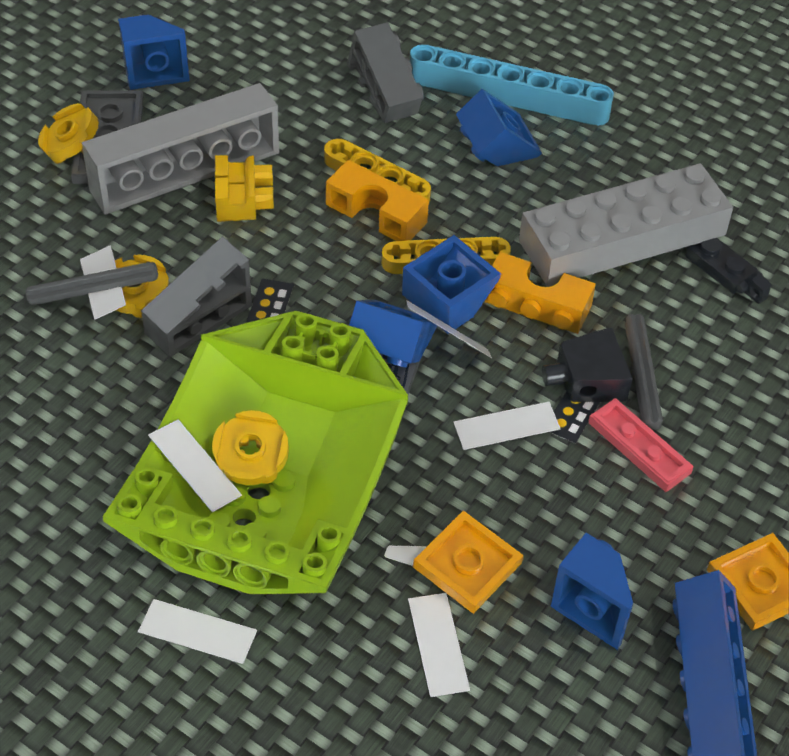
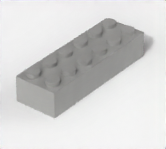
[82,83,279,215]
[519,163,733,287]

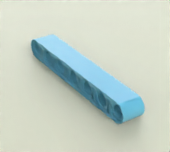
[410,44,614,126]

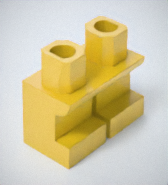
[215,155,274,222]

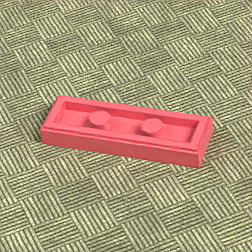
[588,398,694,492]

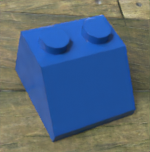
[118,15,190,90]
[456,89,542,166]
[402,235,501,334]
[349,300,438,367]
[551,533,633,650]

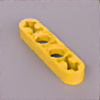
[324,139,431,202]
[381,237,511,274]

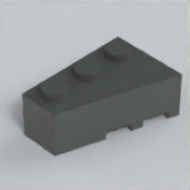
[347,22,424,123]
[141,236,252,357]

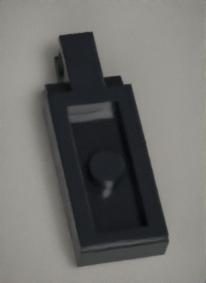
[685,238,772,304]

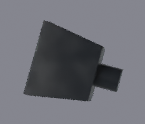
[542,328,632,402]

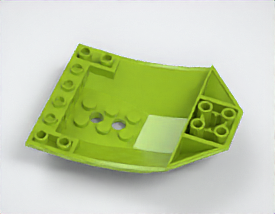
[103,311,408,594]

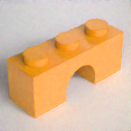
[326,160,429,241]
[484,252,596,334]

